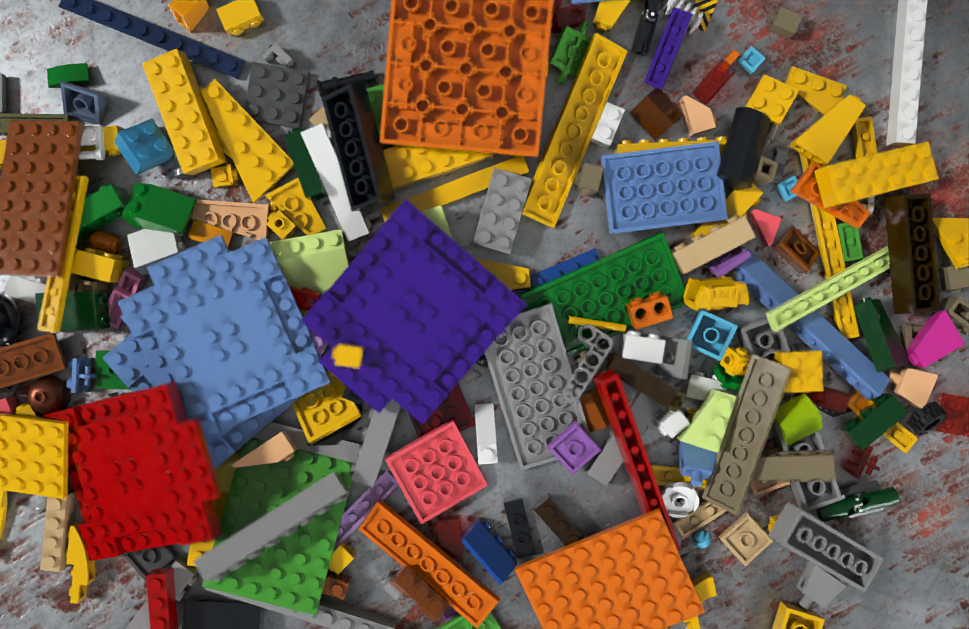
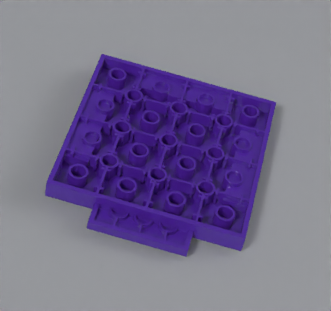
[301,199,527,424]

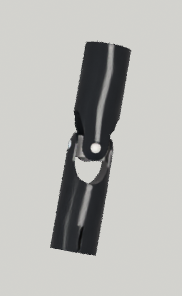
[630,0,664,56]

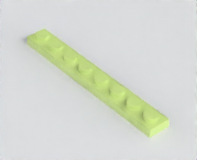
[765,246,890,331]

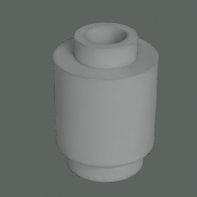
[380,571,405,600]

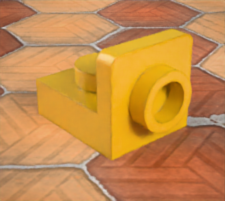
[211,163,240,188]

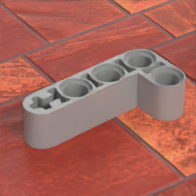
[563,324,613,403]

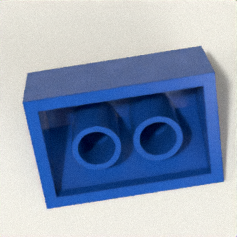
[461,517,517,585]

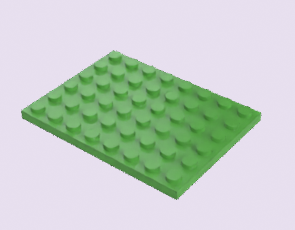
[202,438,353,615]

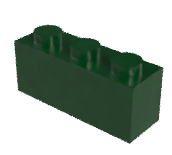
[841,393,908,450]

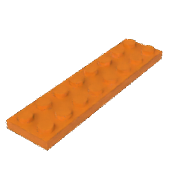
[358,499,501,628]

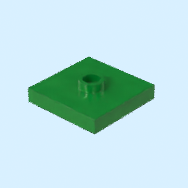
[95,350,131,389]

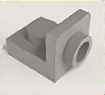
[262,43,296,68]

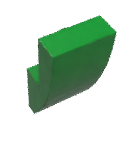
[47,63,89,88]

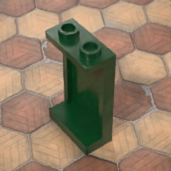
[35,289,110,332]

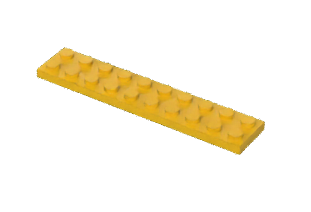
[522,33,628,228]

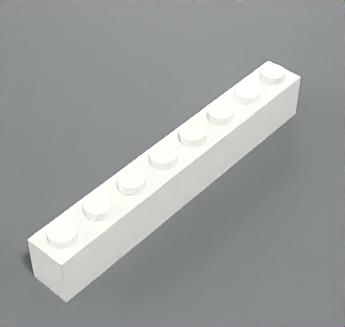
[886,0,927,147]

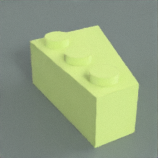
[676,388,736,453]

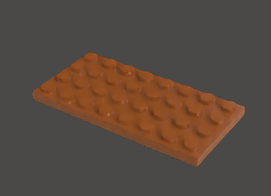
[0,121,84,278]

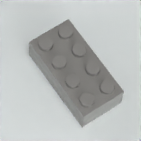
[472,168,532,254]

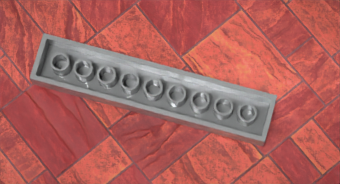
[736,317,843,512]

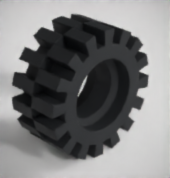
[907,402,947,436]

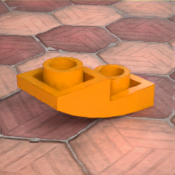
[188,220,233,247]

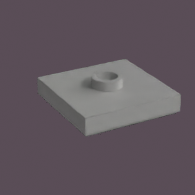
[655,336,692,380]

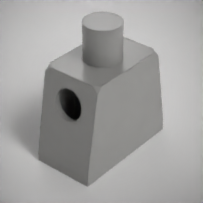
[797,561,846,611]

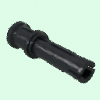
[316,70,376,98]

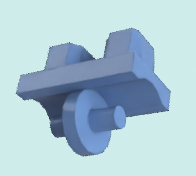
[67,357,97,393]

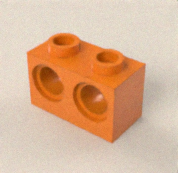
[626,292,673,330]

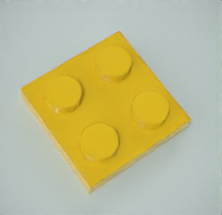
[746,74,799,126]

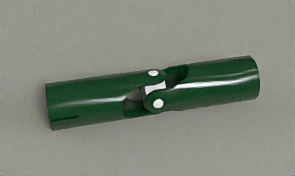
[816,487,899,522]

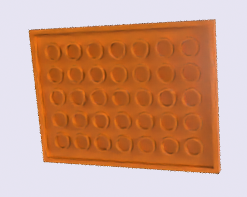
[515,508,705,629]

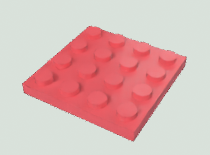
[384,419,488,524]

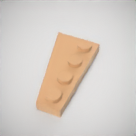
[191,199,270,240]

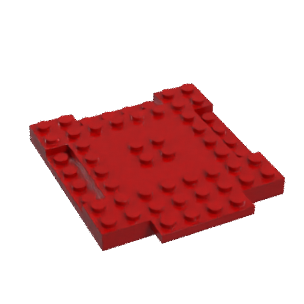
[44,381,222,561]

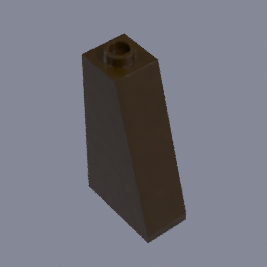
[605,354,685,413]

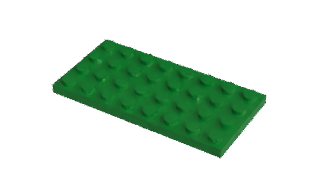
[519,232,686,356]

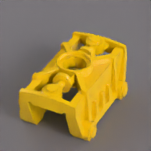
[683,274,749,310]

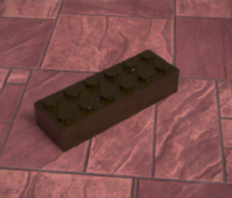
[884,194,940,314]

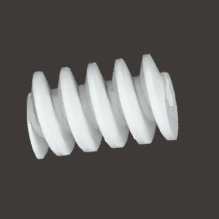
[661,0,704,35]

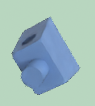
[677,441,717,487]

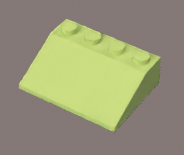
[270,229,350,295]

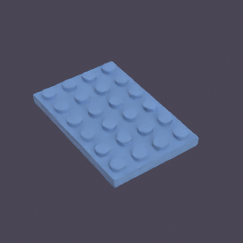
[600,141,728,234]

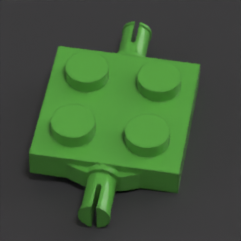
[548,21,590,85]

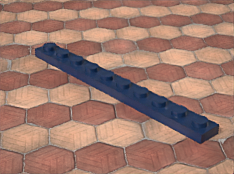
[59,0,245,80]

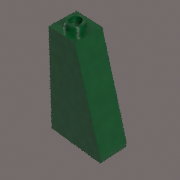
[284,128,328,202]
[853,297,911,372]

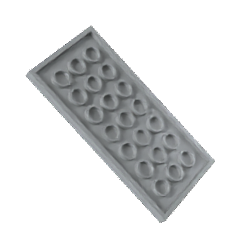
[484,303,591,470]

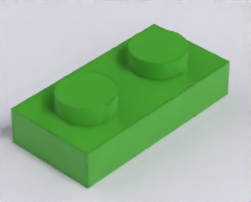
[837,223,863,262]

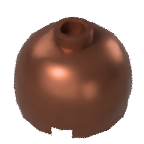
[27,376,70,414]

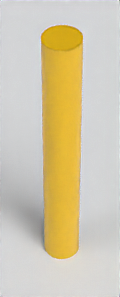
[568,316,626,332]

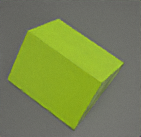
[774,393,823,446]

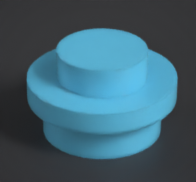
[692,531,711,549]

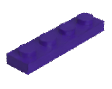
[644,7,693,90]

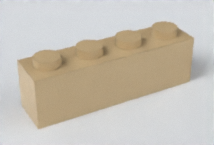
[671,215,755,274]
[40,490,76,572]

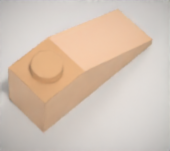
[232,430,298,468]

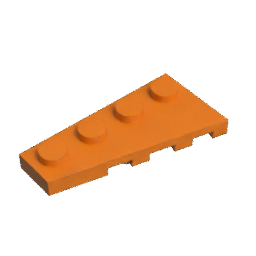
[790,161,871,228]

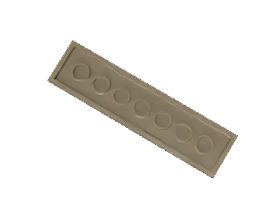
[702,354,792,515]

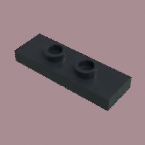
[504,498,536,559]

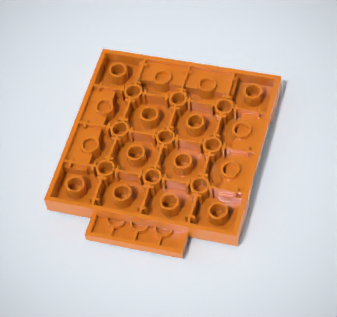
[380,0,554,158]

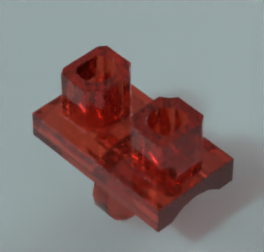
[844,446,880,479]

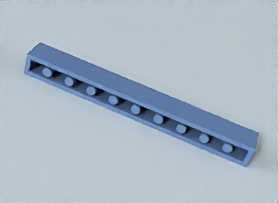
[729,248,891,400]

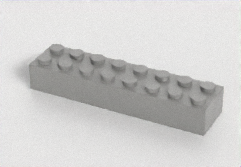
[193,472,350,583]

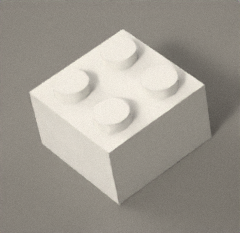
[618,330,665,364]

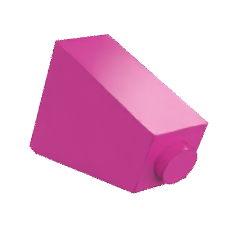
[906,310,965,368]

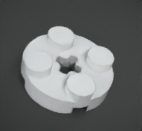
[661,482,699,518]

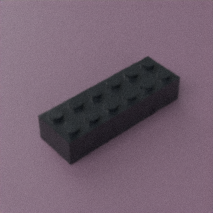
[322,84,396,212]

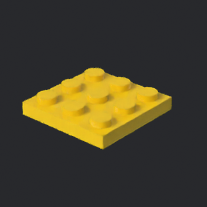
[292,371,362,444]

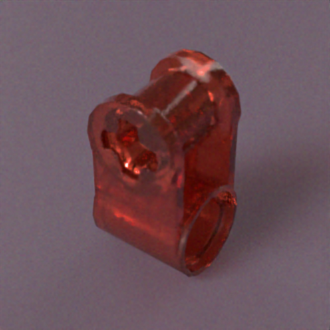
[551,4,586,34]

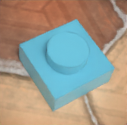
[737,46,766,74]
[776,175,798,202]

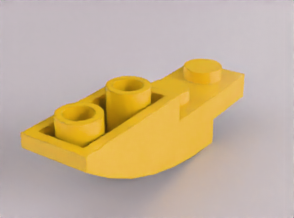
[65,521,96,604]

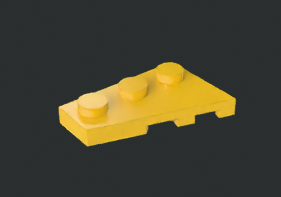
[785,66,847,115]
[265,178,327,235]
[473,257,531,291]

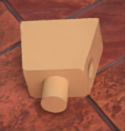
[886,367,938,409]

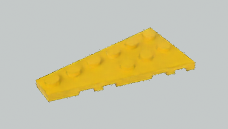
[201,79,294,203]
[933,218,969,270]

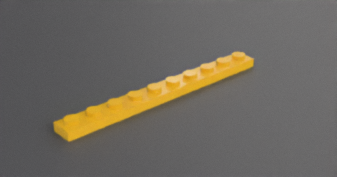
[799,153,860,339]

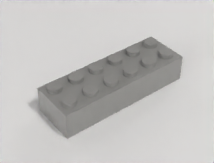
[768,502,884,593]

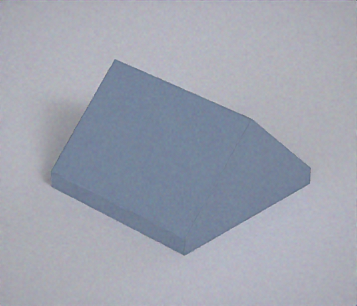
[60,81,110,125]

